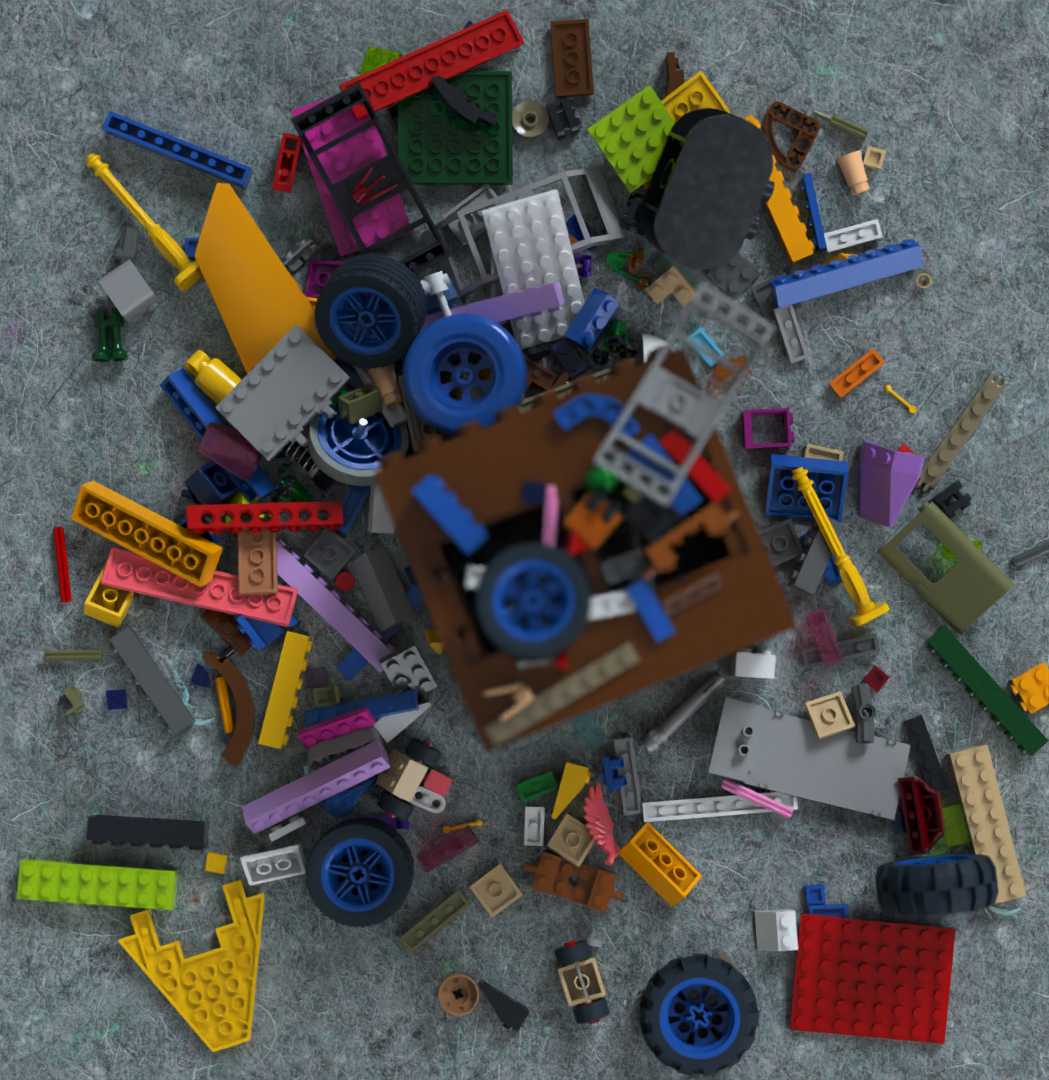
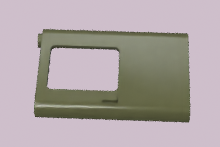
[878,501,1014,634]

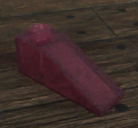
[804,607,844,668]
[417,825,479,873]

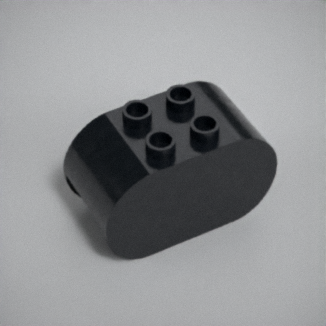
[639,108,774,269]

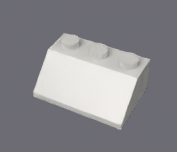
[241,844,306,886]

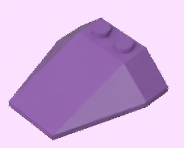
[859,439,925,527]

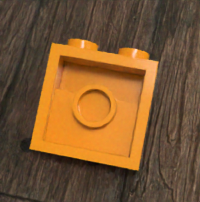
[1009,662,1049,714]

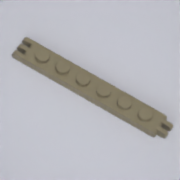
[915,371,1008,493]

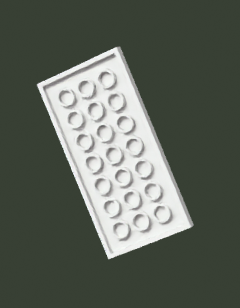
[482,189,585,350]

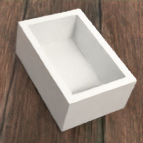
[730,649,776,679]

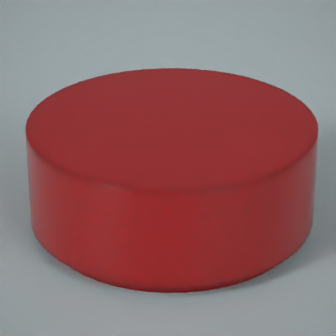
[336,572,355,591]

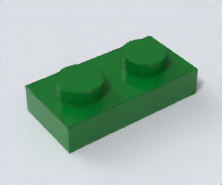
[516,771,559,803]

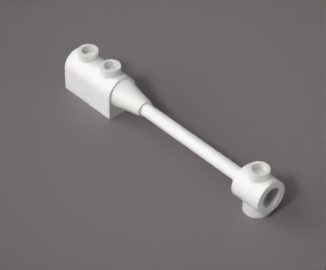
[421,271,484,400]

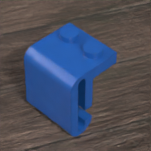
[236,614,299,650]

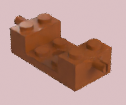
[641,503,740,580]
[523,851,625,912]

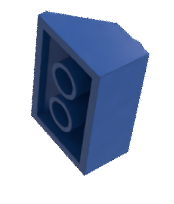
[564,288,620,355]

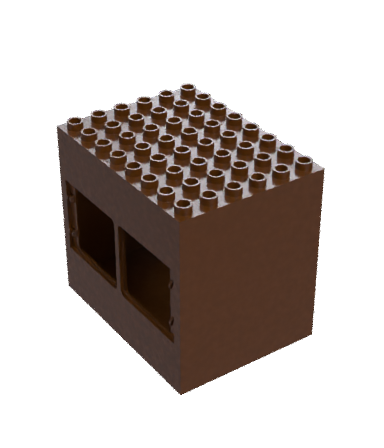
[374,344,798,752]

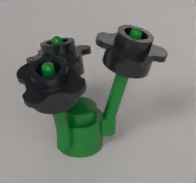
[590,320,638,365]

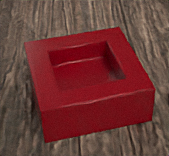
[862,665,890,692]

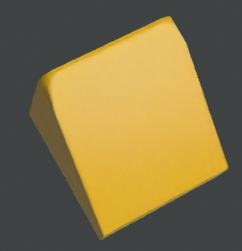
[205,852,228,874]

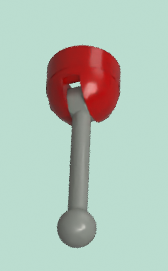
[516,651,568,669]

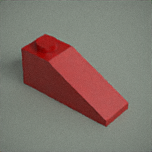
[272,133,302,193]

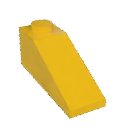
[551,762,591,819]

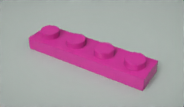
[298,706,375,749]

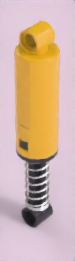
[184,350,337,491]

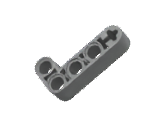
[308,727,386,770]

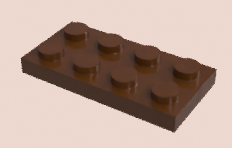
[551,19,594,98]

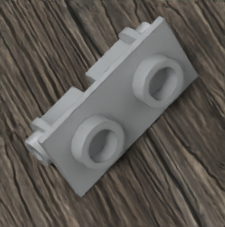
[281,237,317,273]

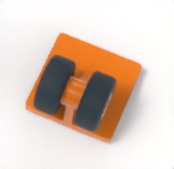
[564,487,623,549]

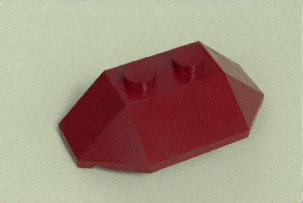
[898,776,945,855]

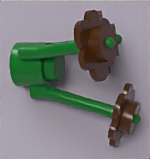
[606,244,649,292]

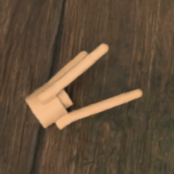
[484,683,534,720]

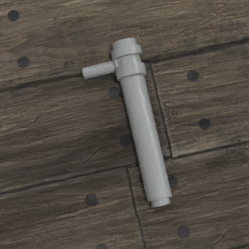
[641,673,725,753]

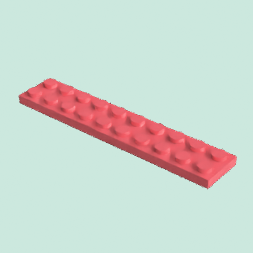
[101,547,298,627]

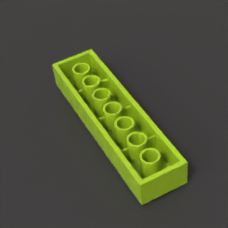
[17,859,178,910]

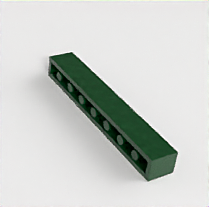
[925,625,1049,756]

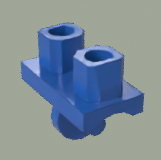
[594,755,628,792]

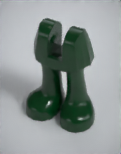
[92,307,128,362]

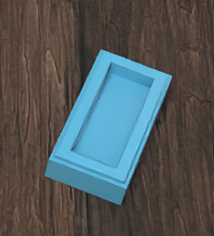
[689,327,725,368]

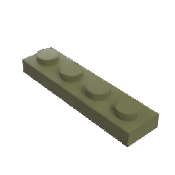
[399,889,471,953]

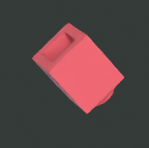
[422,769,453,797]

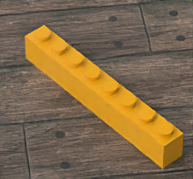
[743,115,815,265]

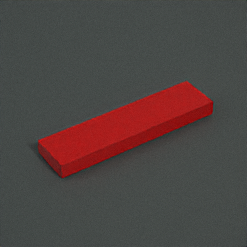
[659,428,731,503]

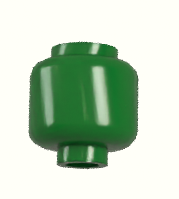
[585,466,617,493]

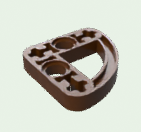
[764,102,820,171]

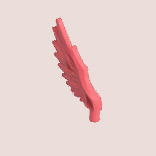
[582,783,620,866]

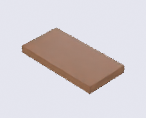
[238,518,278,596]

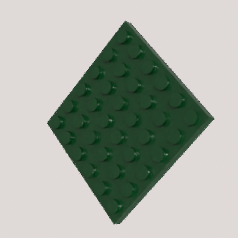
[398,71,513,185]

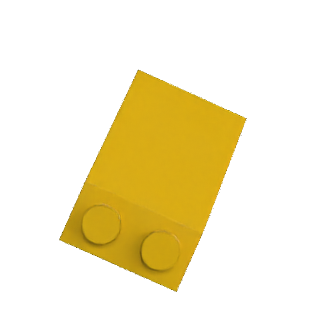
[84,559,135,628]

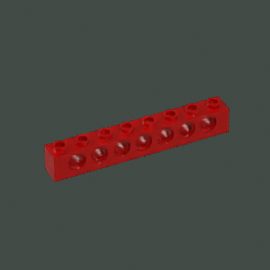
[186,501,343,535]

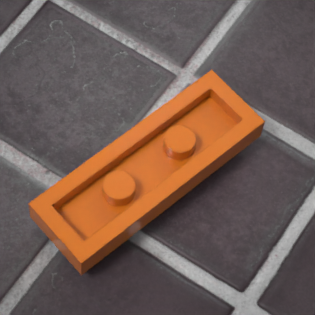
[828,348,885,398]

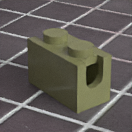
[337,384,382,424]

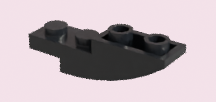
[428,76,498,128]

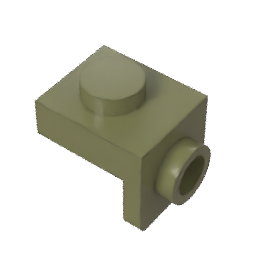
[311,684,342,709]
[63,686,85,717]

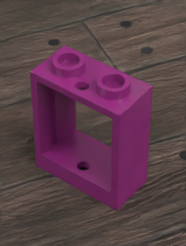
[742,408,795,450]

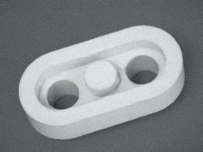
[411,786,446,813]

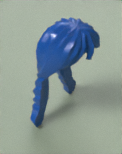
[322,775,378,818]

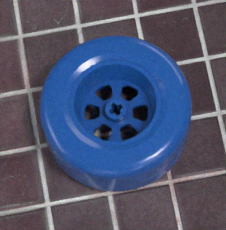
[403,314,528,437]

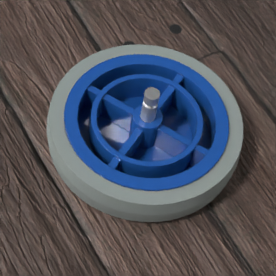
[307,399,409,486]

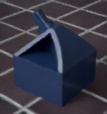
[181,460,240,505]

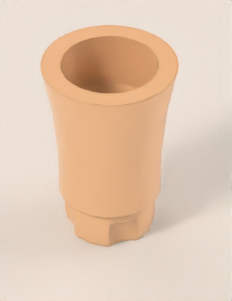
[835,150,870,195]
[368,363,403,408]

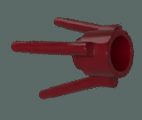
[351,167,399,206]

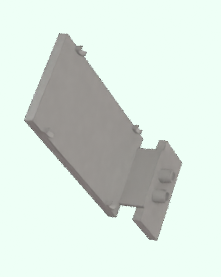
[708,697,911,820]

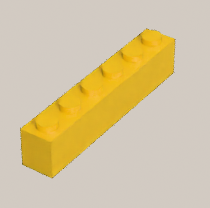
[258,631,313,749]

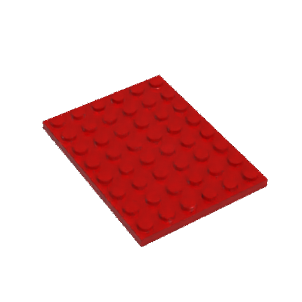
[789,913,956,1044]

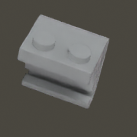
[98,259,160,323]

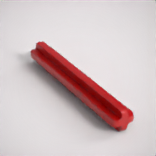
[53,527,72,603]

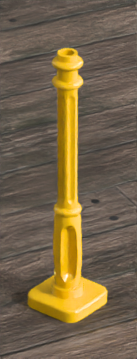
[85,153,203,292]
[791,466,890,627]

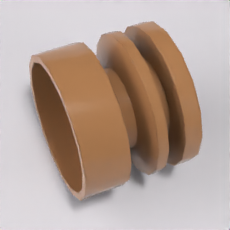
[437,973,479,1016]

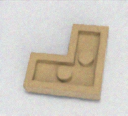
[645,265,697,307]

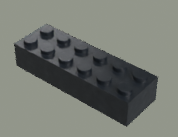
[86,815,210,850]

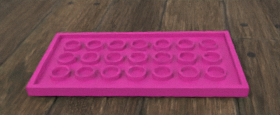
[291,97,412,257]

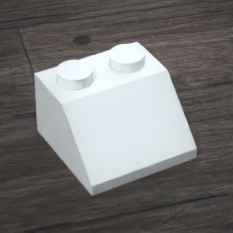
[754,909,798,951]

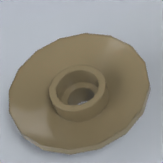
[512,100,549,138]

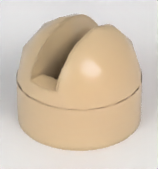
[916,273,932,289]

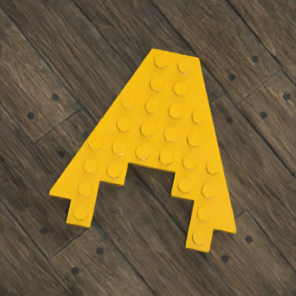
[118,879,265,1052]

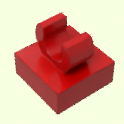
[563,533,588,555]

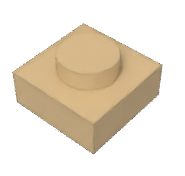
[863,146,886,170]

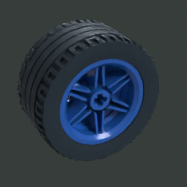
[314,254,427,369]
[476,543,591,659]
[305,817,414,928]

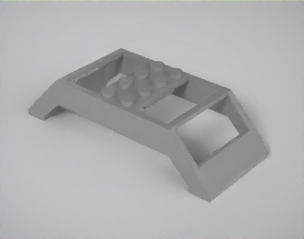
[422,166,627,299]
[593,283,775,506]

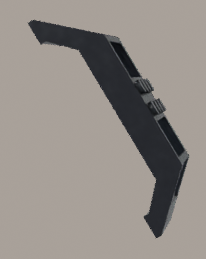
[290,83,451,275]

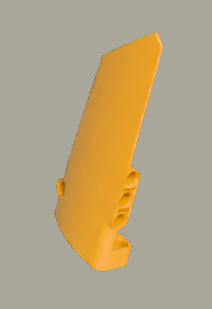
[194,183,338,374]

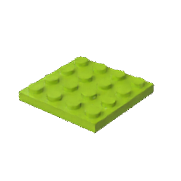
[586,85,675,193]

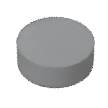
[583,937,603,948]

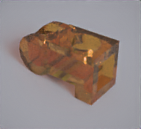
[713,355,751,382]

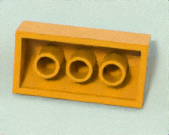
[618,822,702,908]

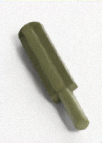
[813,110,869,140]

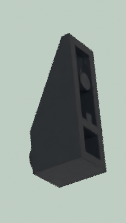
[478,979,530,1032]

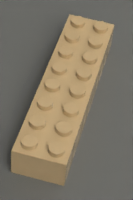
[946,744,1027,904]

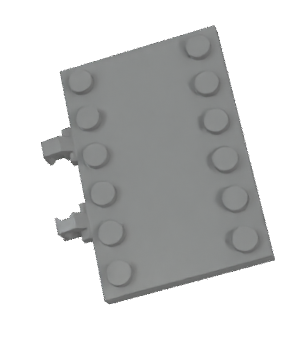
[215,324,351,462]

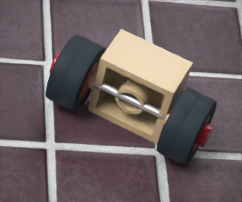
[376,738,442,820]
[554,940,610,1024]

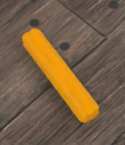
[215,677,235,733]

